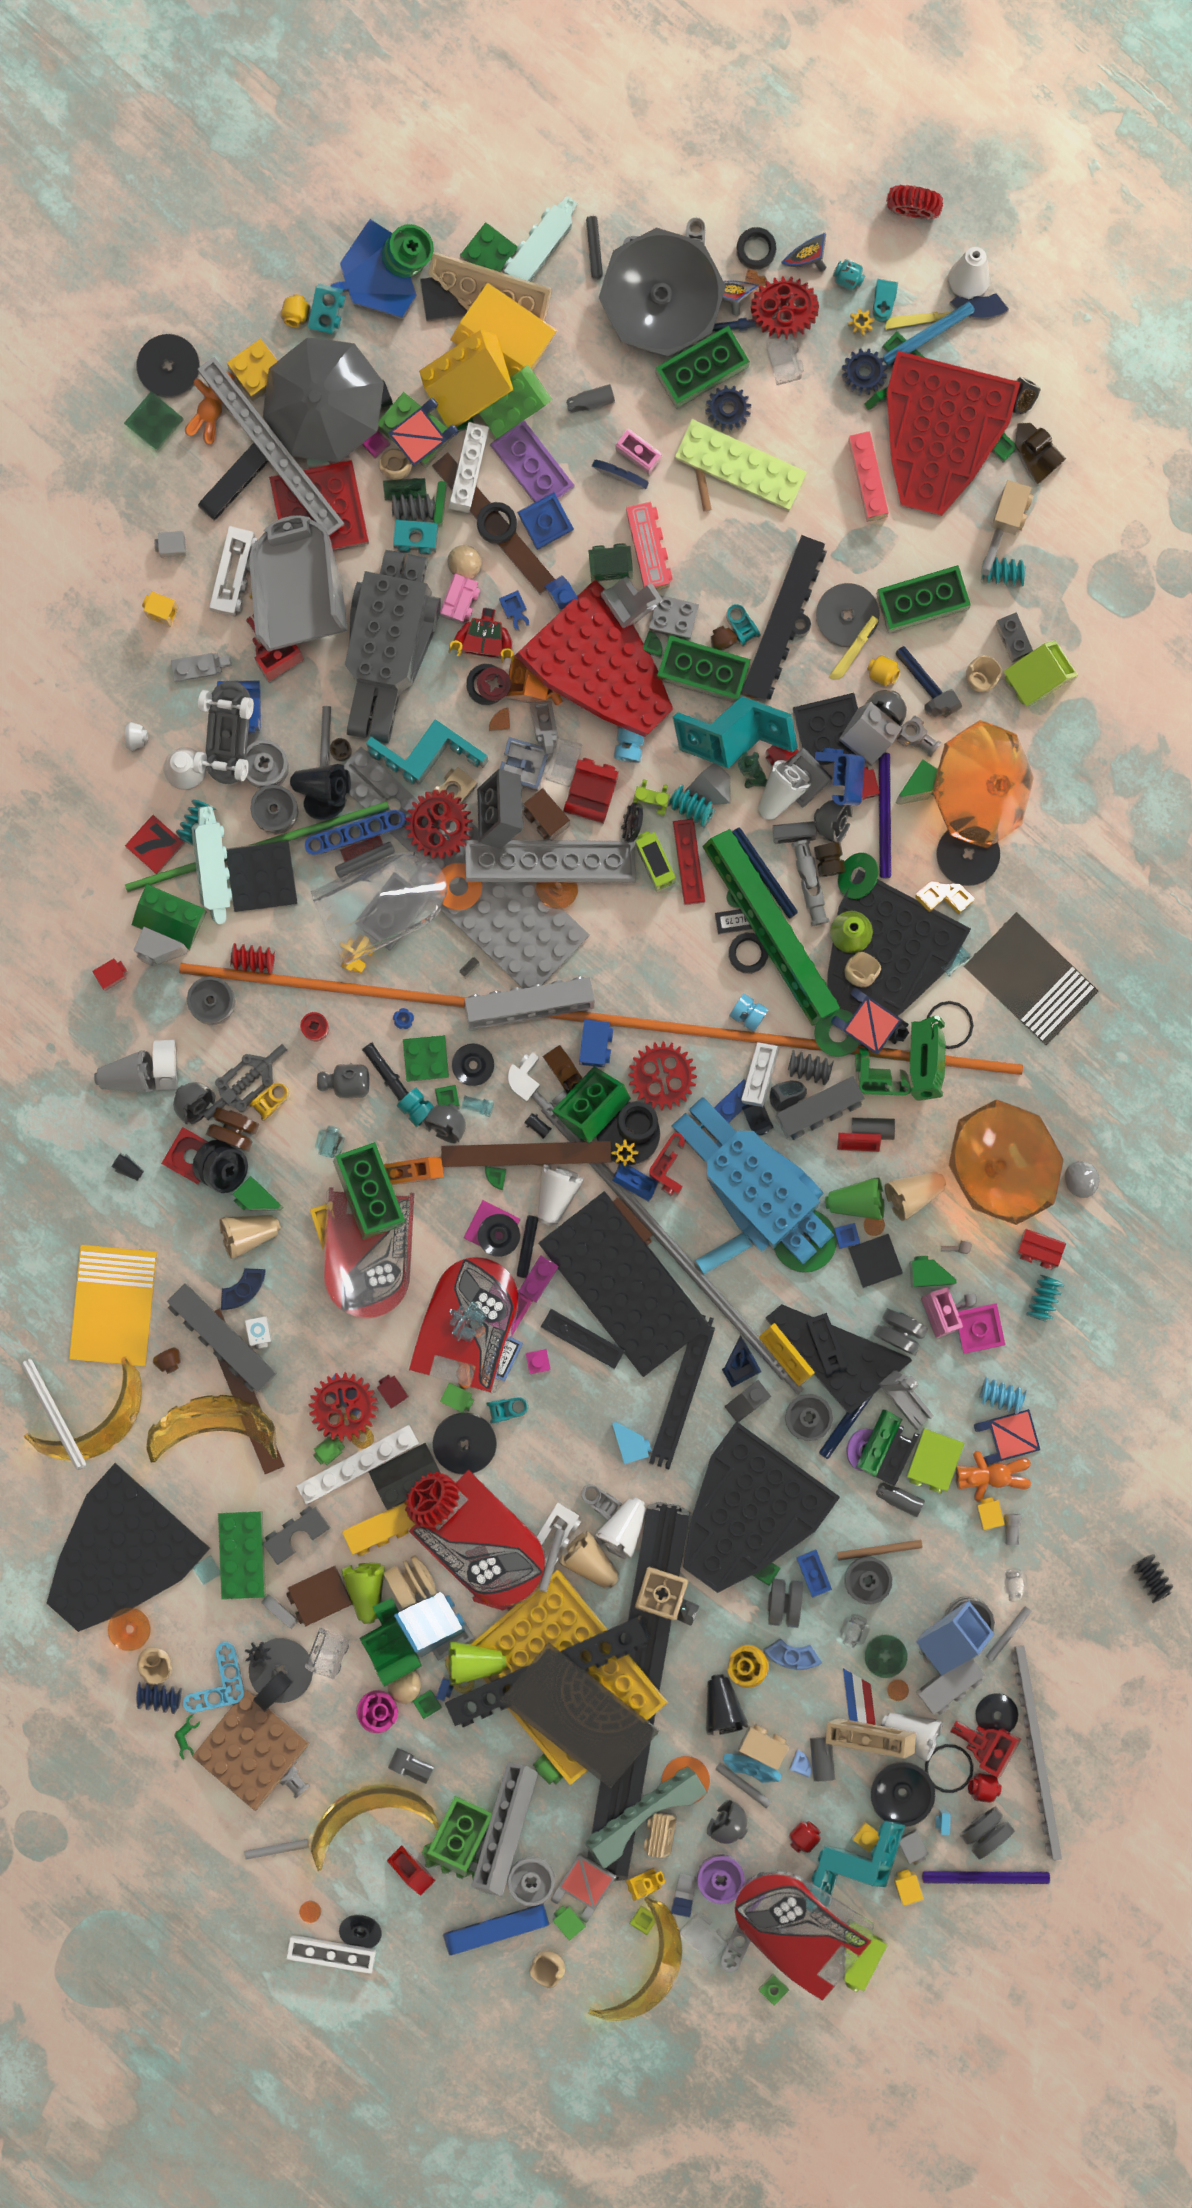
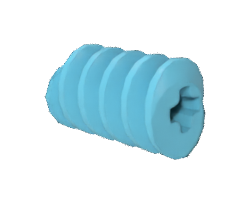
[979,1377,1027,1415]

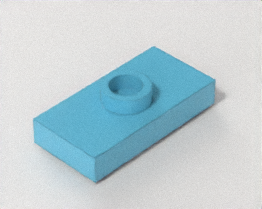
[935,1810,951,1835]

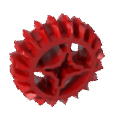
[887,185,943,220]
[404,1471,460,1529]

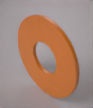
[435,863,483,910]
[662,1756,710,1803]

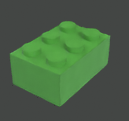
[479,365,552,439]
[378,392,451,468]
[427,1796,493,1877]

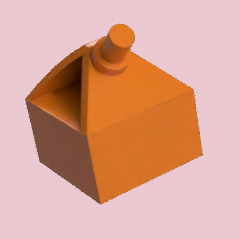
[505,655,563,705]

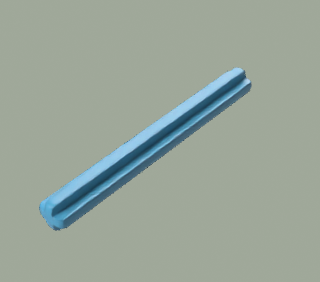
[883,302,975,366]

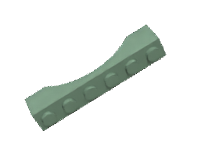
[584,1766,707,1868]

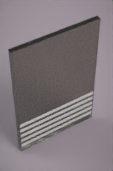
[963,912,1099,1046]

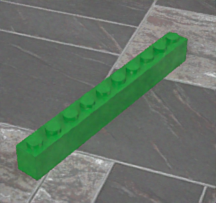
[702,829,840,1026]

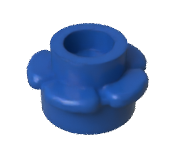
[393,1008,414,1029]

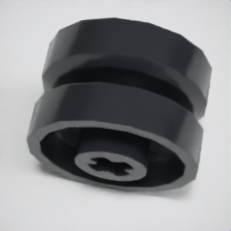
[192,1140,248,1193]

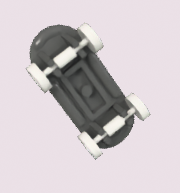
[193,681,254,784]

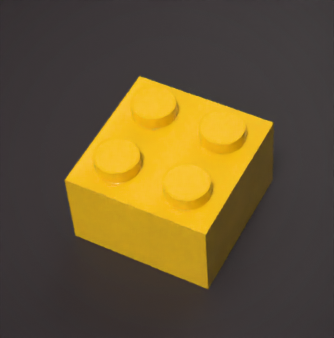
[226,338,277,401]

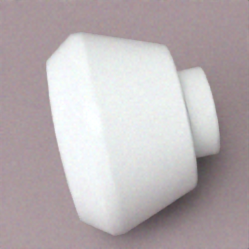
[125,722,148,751]

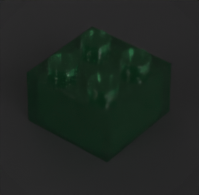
[588,543,633,582]

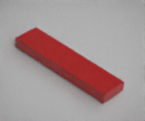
[673,818,705,905]

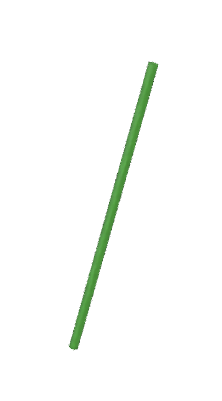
[125,801,389,892]

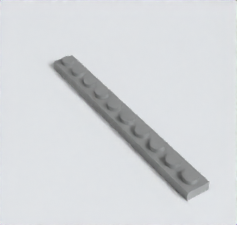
[197,357,344,536]
[1012,1645,1062,1861]

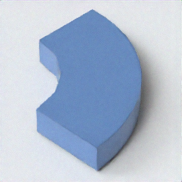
[763,1638,822,1670]

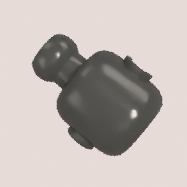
[317,1063,369,1098]

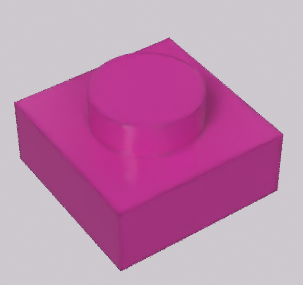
[526,1349,551,1374]

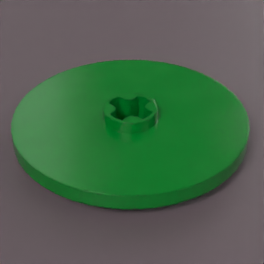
[774,1210,837,1273]

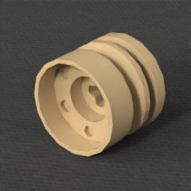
[384,1555,437,1610]

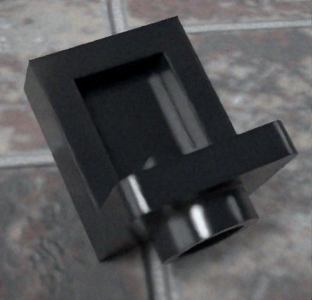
[741,1104,774,1135]

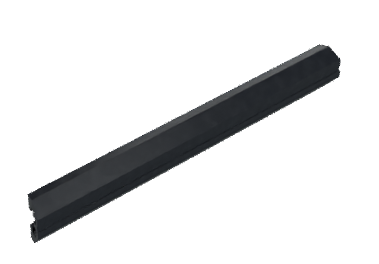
[587,1502,690,1881]

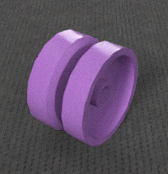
[697,1854,745,1904]

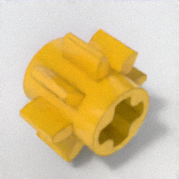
[848,308,874,336]
[612,1139,639,1166]

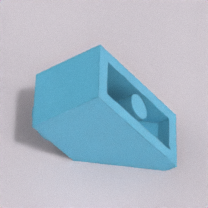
[612,1422,652,1464]

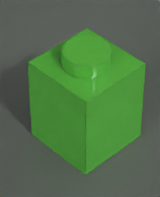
[440,1382,474,1413]
[553,1905,586,1941]

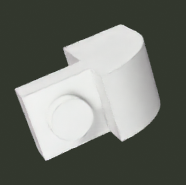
[153,1040,178,1090]
[508,1052,540,1102]

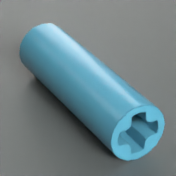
[696,1233,752,1274]

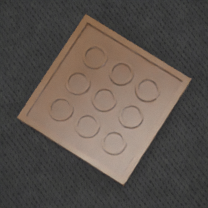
[192,1689,310,1811]

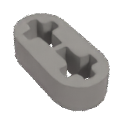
[261,1594,298,1629]

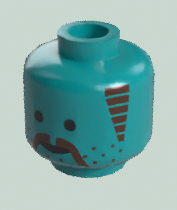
[832,259,865,290]

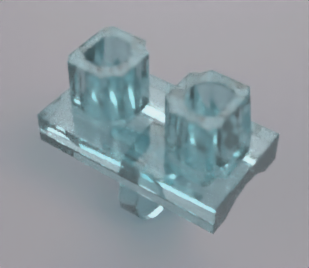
[449,1301,487,1342]

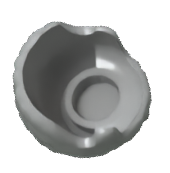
[1065,1161,1100,1198]

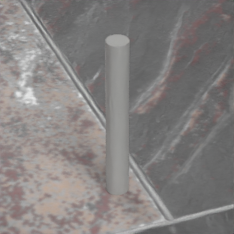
[982,529,1003,576]
[320,706,331,767]
[539,1529,565,1593]
[986,1606,1032,1662]
[715,1763,771,1808]
[244,1839,309,1860]

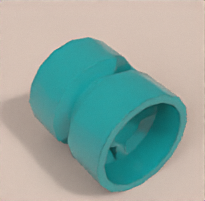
[396,1087,434,1128]

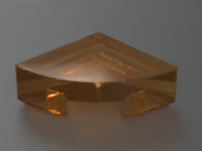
[745,269,767,287]
[489,708,510,731]

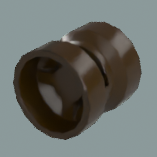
[330,738,352,762]

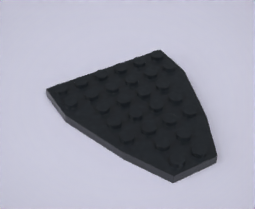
[827,870,971,1016]
[683,1421,840,1593]
[47,1463,210,1632]

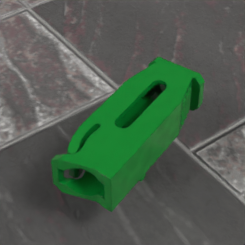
[910,1016,946,1101]

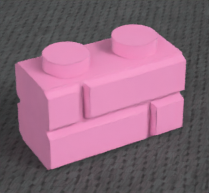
[615,429,662,475]
[440,574,481,624]
[921,1287,963,1338]

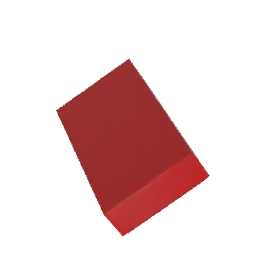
[837,1133,881,1152]

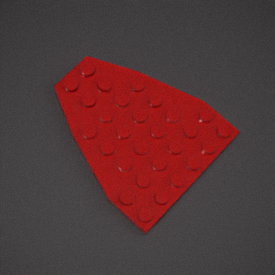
[887,351,1020,516]
[515,579,673,737]

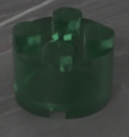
[863,1634,908,1678]

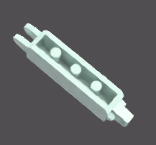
[503,196,577,282]
[191,806,232,924]

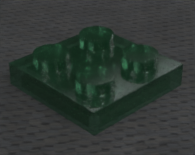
[124,391,184,451]

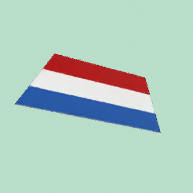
[843,1668,876,1725]

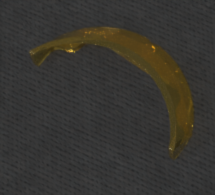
[23,1356,142,1461]
[146,1395,277,1463]
[311,1784,440,1871]
[588,1895,682,2021]

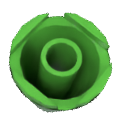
[825,1177,885,1220]

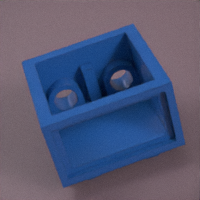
[579,1019,613,1068]

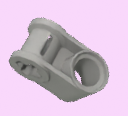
[581,1484,622,1520]

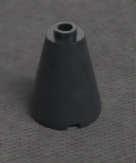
[290,764,351,807]
[706,1674,748,1735]

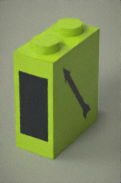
[635,831,676,891]

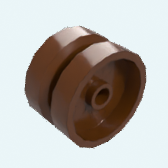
[206,1107,260,1152]

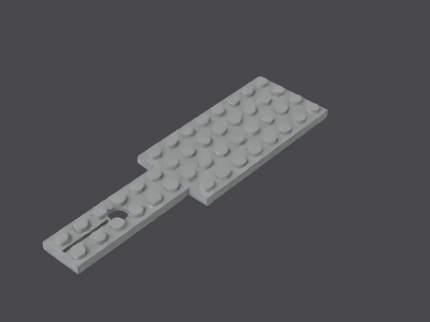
[344,747,590,989]

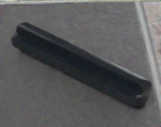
[516,1215,538,1278]

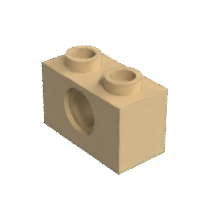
[431,767,478,812]

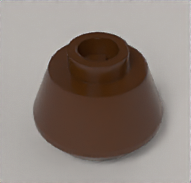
[711,626,738,651]
[153,1347,181,1374]

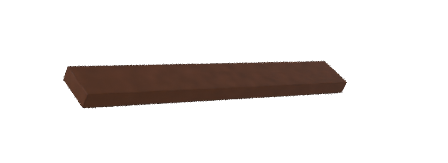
[432,452,555,594]
[441,1141,612,1167]
[213,1309,285,1474]

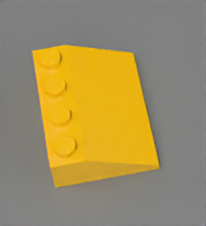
[450,283,557,377]
[419,330,513,427]

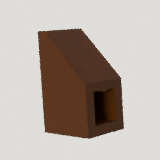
[542,1045,582,1094]

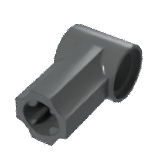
[388,1748,434,1784]

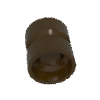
[814,842,846,877]

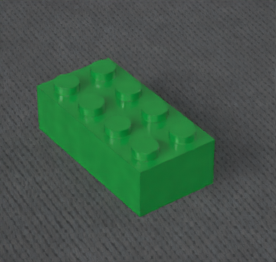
[655,326,750,409]
[876,565,971,633]
[657,635,751,702]
[333,1142,405,1240]
[218,1511,266,1599]

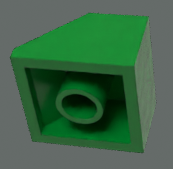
[233,1176,284,1211]
[909,1256,957,1288]

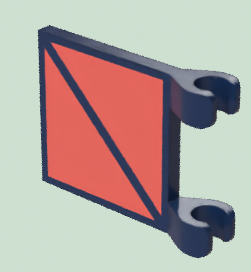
[388,398,458,466]
[831,988,902,1055]
[974,1409,1041,1465]

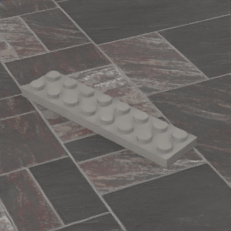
[465,840,636,883]

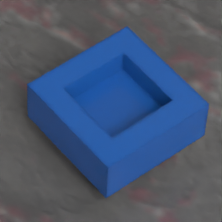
[834,1223,860,1249]
[436,1677,454,1701]

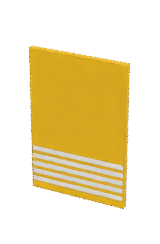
[69,1245,157,1366]

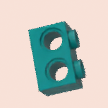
[308,284,345,334]

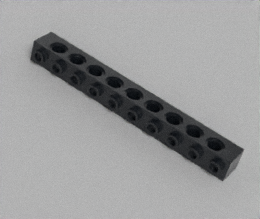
[445,1615,651,1727]

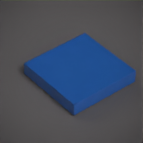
[517,492,574,550]

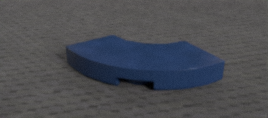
[949,293,1009,319]
[591,459,649,489]
[221,1268,266,1310]

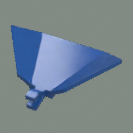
[330,219,417,318]

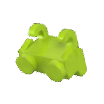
[633,779,670,816]

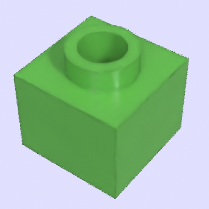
[758,1974,789,2006]

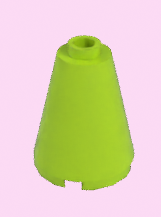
[830,911,873,954]
[342,1563,385,1624]
[449,1642,506,1685]

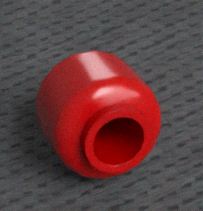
[968,1773,1002,1803]
[789,1821,821,1853]

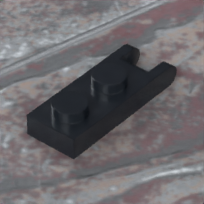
[876,1425,920,1486]

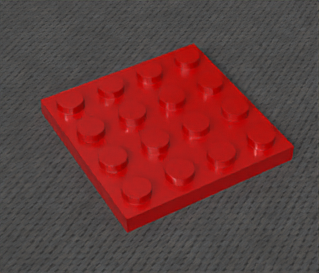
[269,460,369,550]

